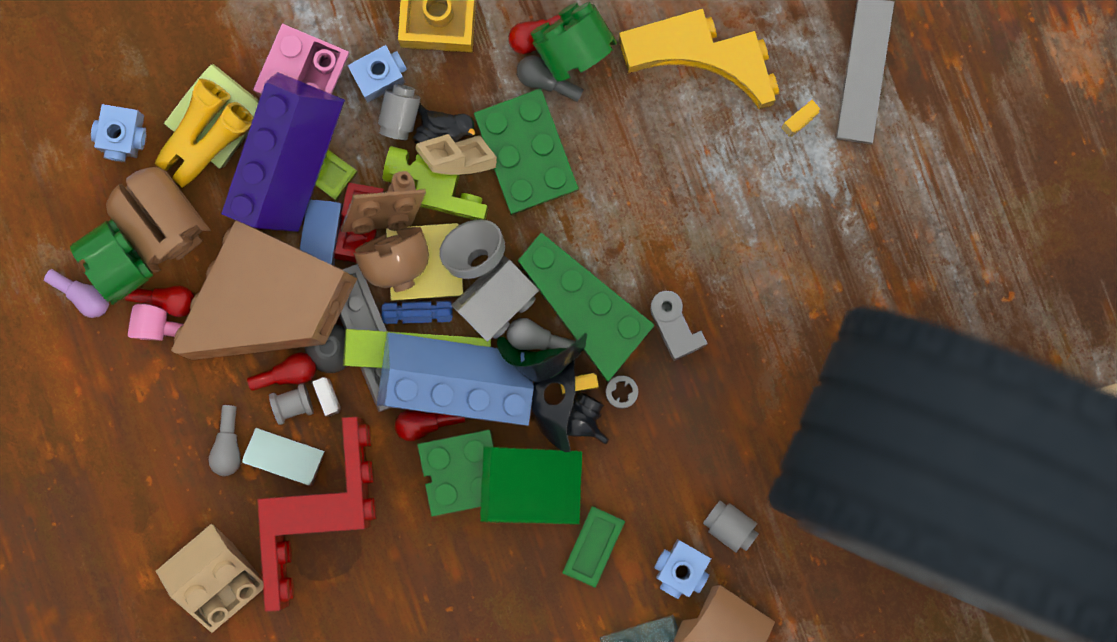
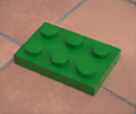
[474,88,579,215]

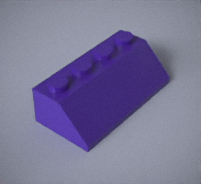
[221,72,345,232]

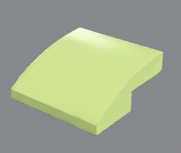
[164,64,259,168]

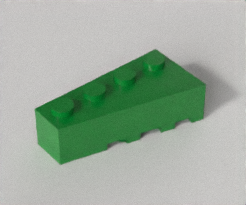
[518,233,654,383]

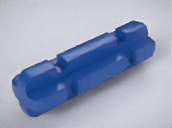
[381,301,453,324]

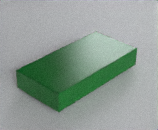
[562,506,625,588]

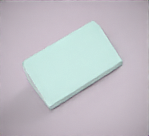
[242,428,325,486]

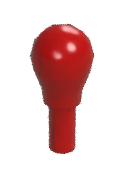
[508,14,561,54]
[125,285,194,317]
[247,352,316,391]
[394,410,465,442]

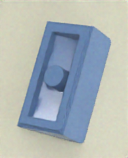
[300,200,343,266]

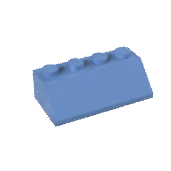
[377,332,533,426]

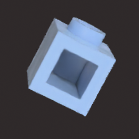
[347,45,407,103]

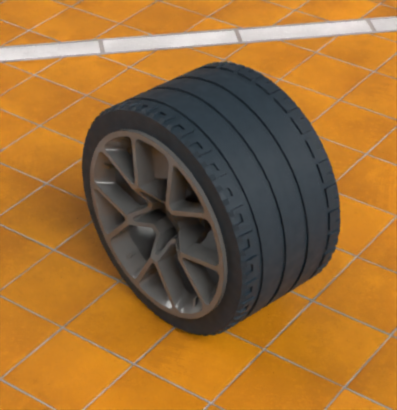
[767,307,1117,642]

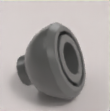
[305,324,347,373]

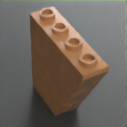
[171,220,357,360]

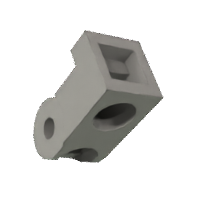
[650,290,708,362]

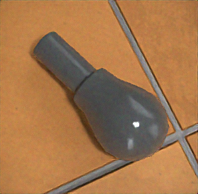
[517,55,584,102]

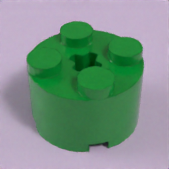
[530,2,617,81]
[70,219,154,305]

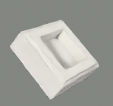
[312,377,342,417]

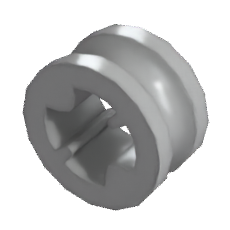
[606,376,638,409]

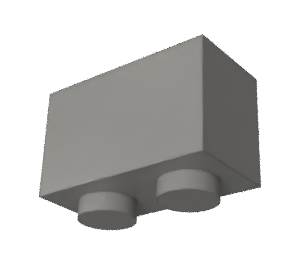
[451,255,539,342]

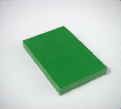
[480,447,582,524]

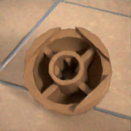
[354,227,429,292]

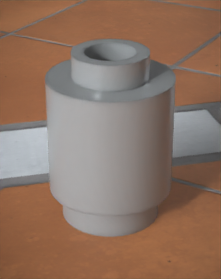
[378,84,421,140]
[703,501,759,553]

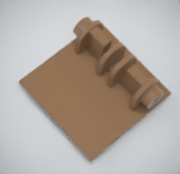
[341,171,426,234]

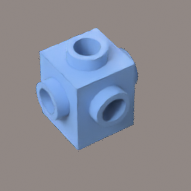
[91,104,146,162]
[654,539,711,599]

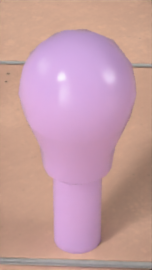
[44,269,109,318]

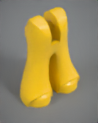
[155,79,253,188]

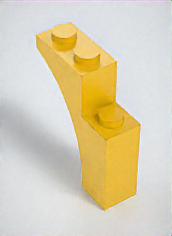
[618,9,779,109]

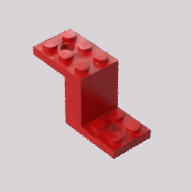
[258,417,376,612]

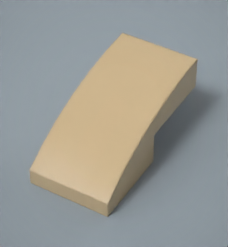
[416,134,497,175]

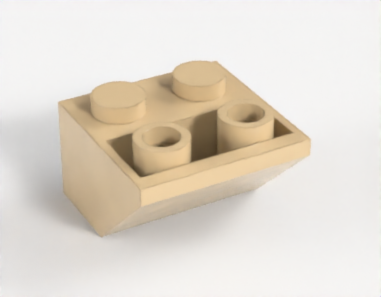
[156,524,263,633]

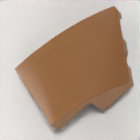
[673,585,775,642]

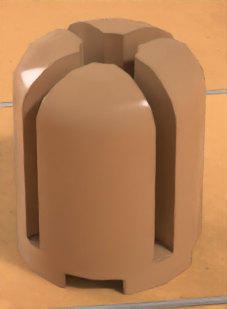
[106,167,211,273]

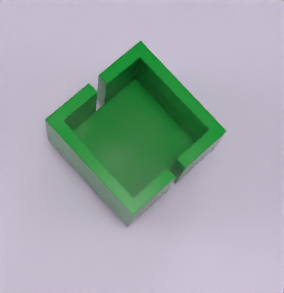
[417,430,494,517]

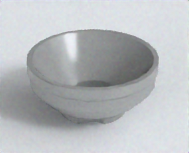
[440,219,505,279]

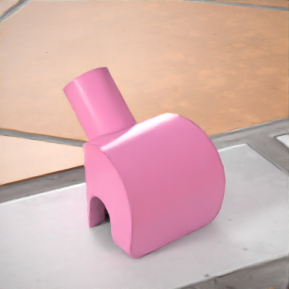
[128,304,184,341]

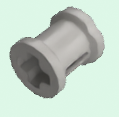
[269,383,314,425]

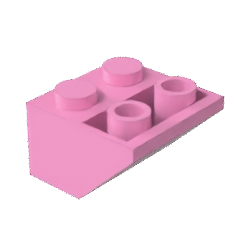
[253,24,349,97]

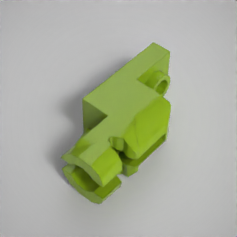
[382,146,488,220]

